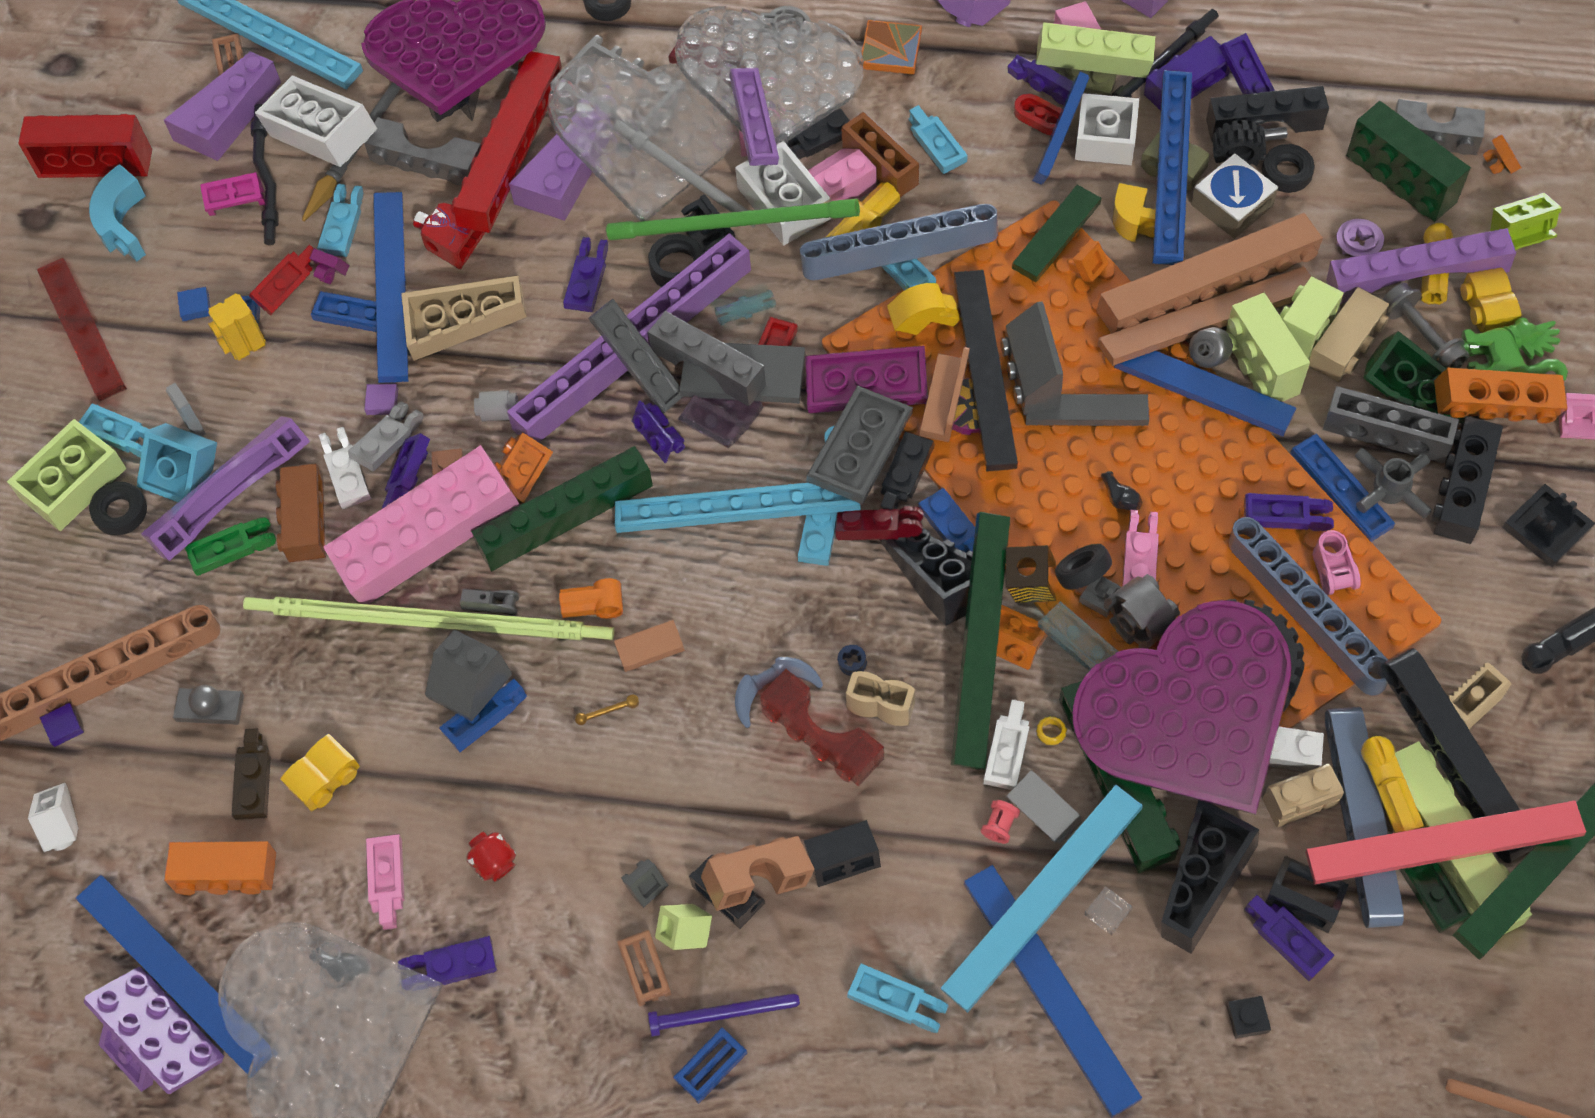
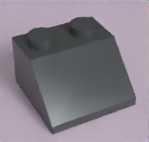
[425,629,512,721]

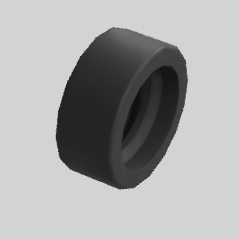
[648,234,703,287]

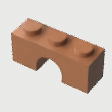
[701,836,815,911]

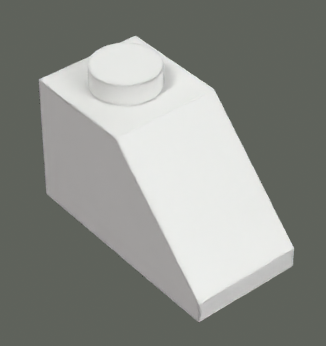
[28,783,78,852]

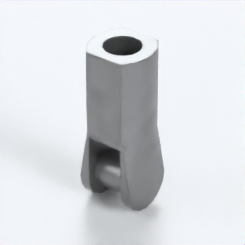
[460,588,520,616]

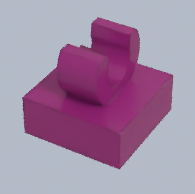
[309,248,350,285]

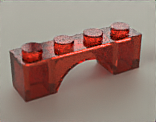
[760,669,884,786]

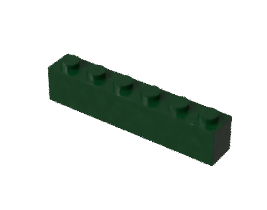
[471,446,653,572]
[1059,681,1181,873]

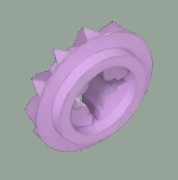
[1336,219,1384,257]

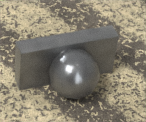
[173,685,244,725]

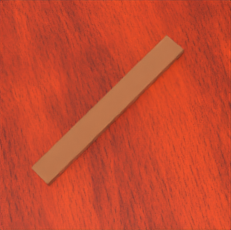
[1098,266,1311,366]

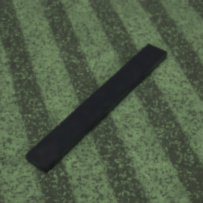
[954,270,1018,472]

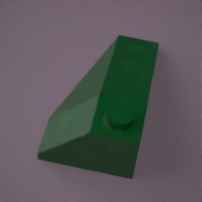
[1363,331,1482,425]

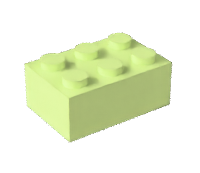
[1226,292,1310,402]
[7,419,127,532]

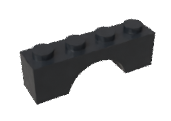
[1206,86,1329,142]

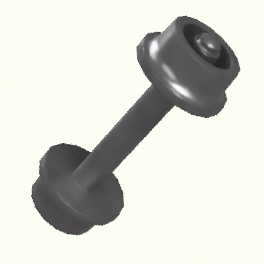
[1383,283,1469,369]

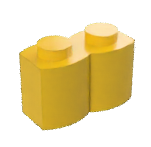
[1460,267,1522,333]
[281,734,360,812]

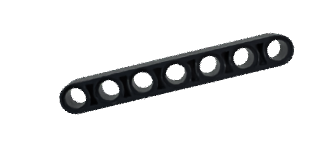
[1381,648,1536,863]

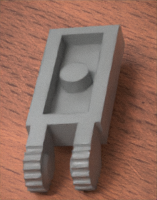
[348,402,424,471]

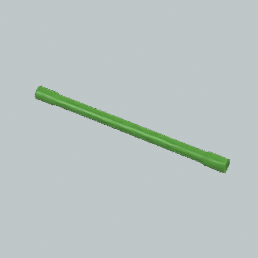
[606,198,860,241]

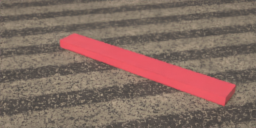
[1305,801,1586,885]

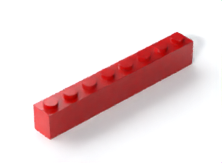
[451,51,562,233]

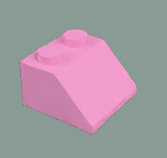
[808,149,877,201]

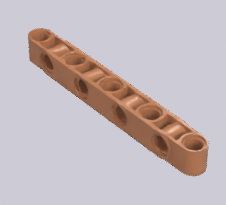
[0,605,221,741]

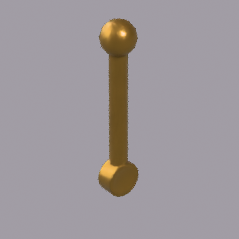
[575,694,639,725]

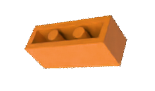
[164,841,276,895]

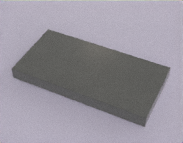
[680,343,805,404]
[806,385,913,504]

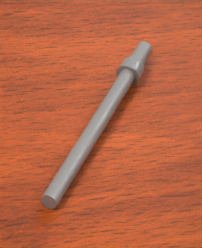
[612,119,756,228]

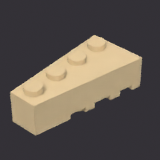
[401,276,527,361]

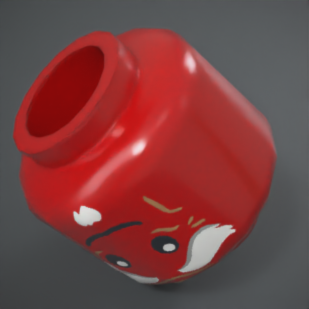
[466,831,516,882]

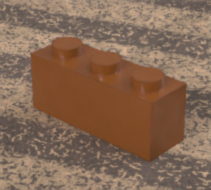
[842,112,919,198]
[276,463,326,562]

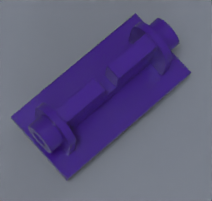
[632,400,685,463]

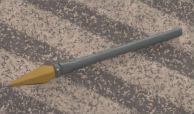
[302,82,401,221]

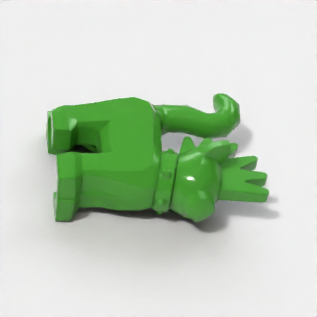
[1461,318,1568,381]

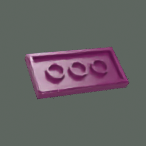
[805,346,928,413]

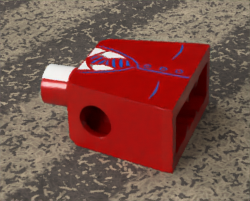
[413,203,486,270]

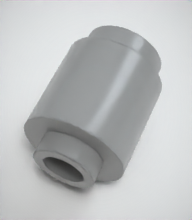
[474,390,519,422]

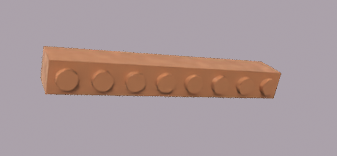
[1097,213,1323,334]

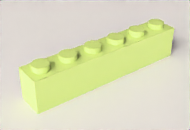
[1395,741,1532,934]

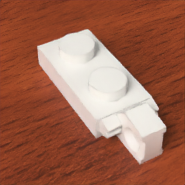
[983,700,1029,790]

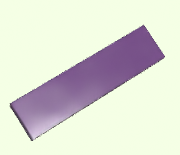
[729,68,779,166]

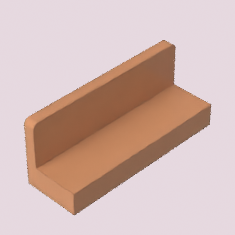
[919,347,970,442]

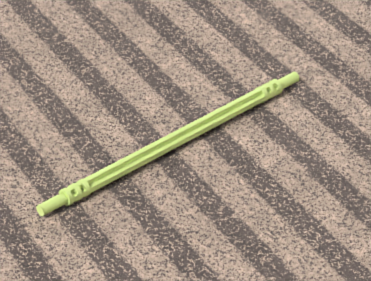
[243,596,614,640]

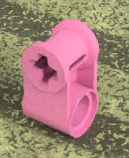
[1313,530,1361,595]

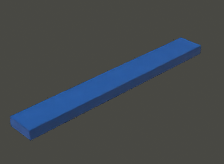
[1152,70,1192,265]
[374,192,409,383]
[964,865,1142,1118]
[76,875,277,1078]

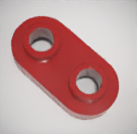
[1014,94,1062,135]

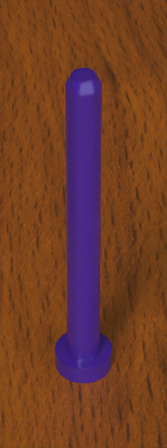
[648,993,800,1037]

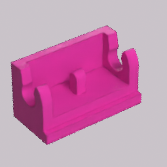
[200,172,265,216]

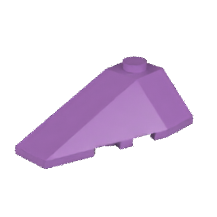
[938,0,1011,27]

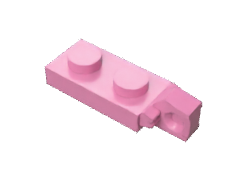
[366,834,404,930]

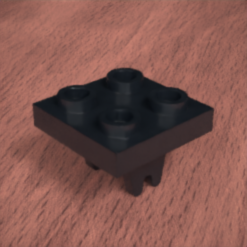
[1502,484,1595,568]

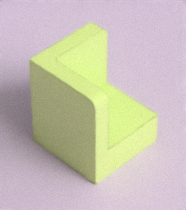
[655,904,712,950]

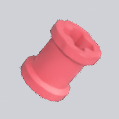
[981,800,1020,844]

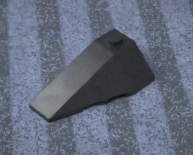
[879,528,973,626]

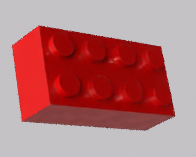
[18,114,152,178]

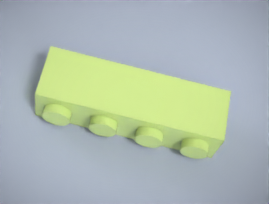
[1036,22,1156,78]

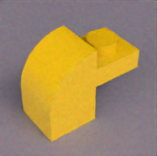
[1112,183,1155,242]
[887,283,961,335]

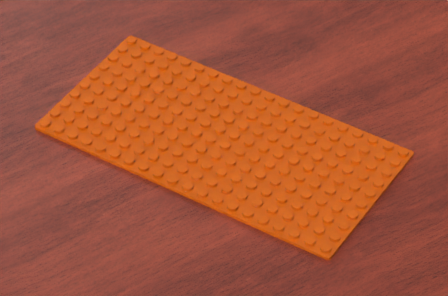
[822,200,1441,728]

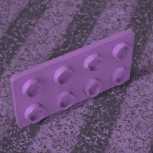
[84,967,224,1094]

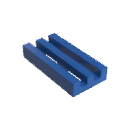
[673,1027,747,1104]

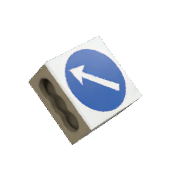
[1192,153,1278,239]

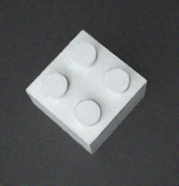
[1075,93,1139,165]

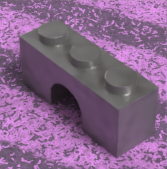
[1395,99,1485,155]

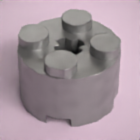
[1104,574,1180,648]

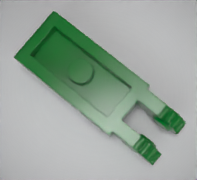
[185,517,277,576]

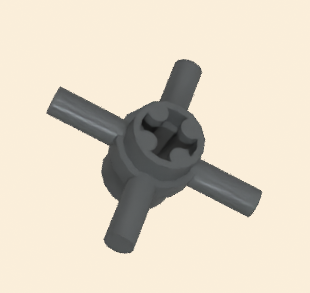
[1355,448,1432,519]

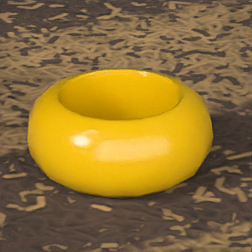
[1036,716,1067,745]

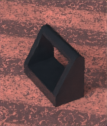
[1265,856,1349,933]

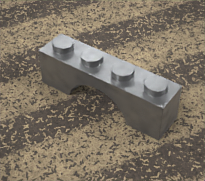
[364,117,481,185]
[648,311,766,406]

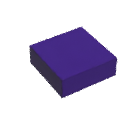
[40,703,84,747]

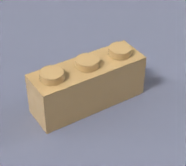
[1309,287,1389,382]

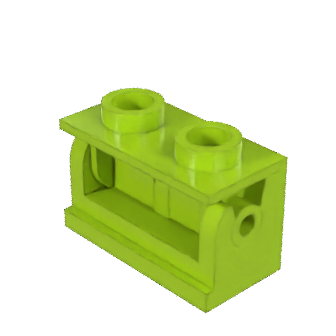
[1490,193,1562,250]

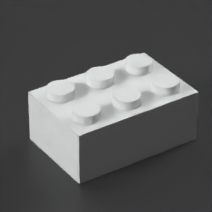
[735,141,831,246]

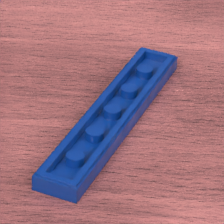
[1114,351,1296,437]

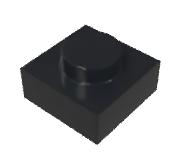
[1227,996,1271,1039]

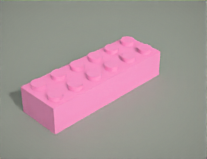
[323,445,520,604]

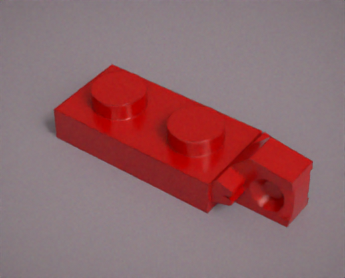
[249,244,314,316]

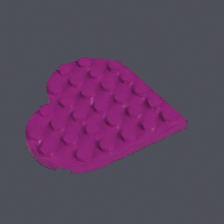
[361,0,546,115]
[1073,600,1292,815]

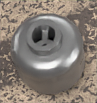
[1189,327,1233,368]

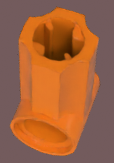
[559,578,623,619]

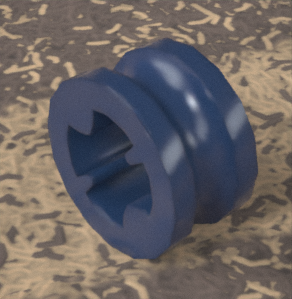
[837,645,867,676]

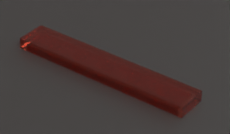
[37,258,127,402]

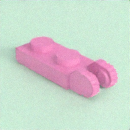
[1122,510,1159,587]

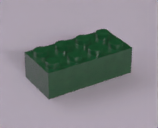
[1346,101,1471,222]

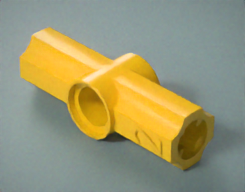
[826,182,900,237]

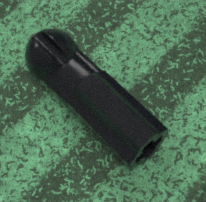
[1521,607,1595,674]

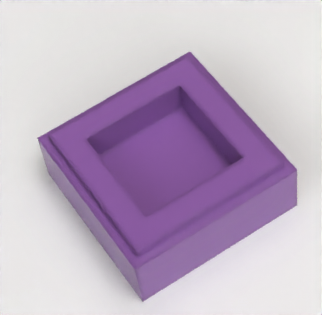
[364,384,398,415]

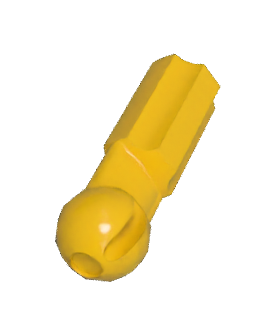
[1421,222,1453,305]
[1361,735,1424,833]

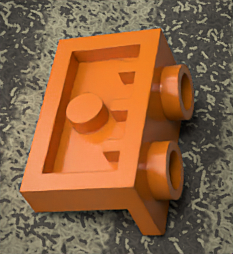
[494,432,553,504]
[996,605,1050,670]

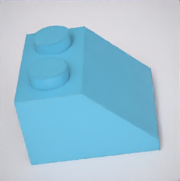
[136,423,217,502]

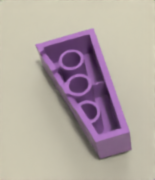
[164,51,281,161]
[509,106,612,221]

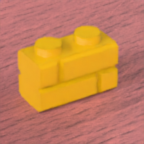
[208,293,266,361]

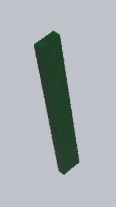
[951,512,1010,770]
[1452,783,1595,960]

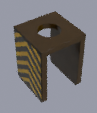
[1006,545,1056,603]

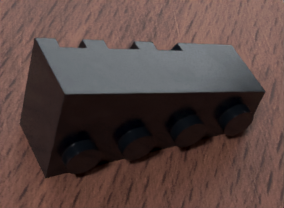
[1161,800,1259,954]

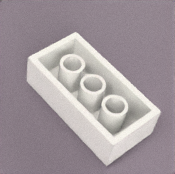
[255,76,378,167]

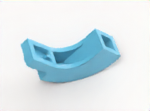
[89,164,146,261]

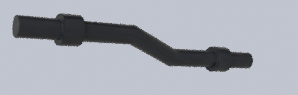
[1112,9,1219,98]
[251,104,279,245]

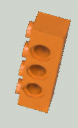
[1434,368,1568,423]

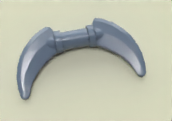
[735,657,823,728]

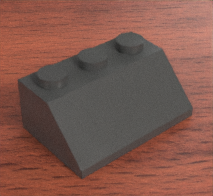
[1001,301,1063,415]

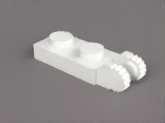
[319,427,371,509]

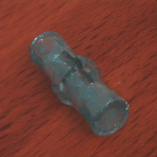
[715,289,776,325]

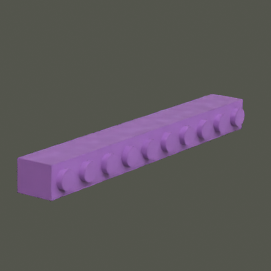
[507,234,751,442]

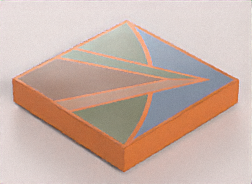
[860,20,922,75]

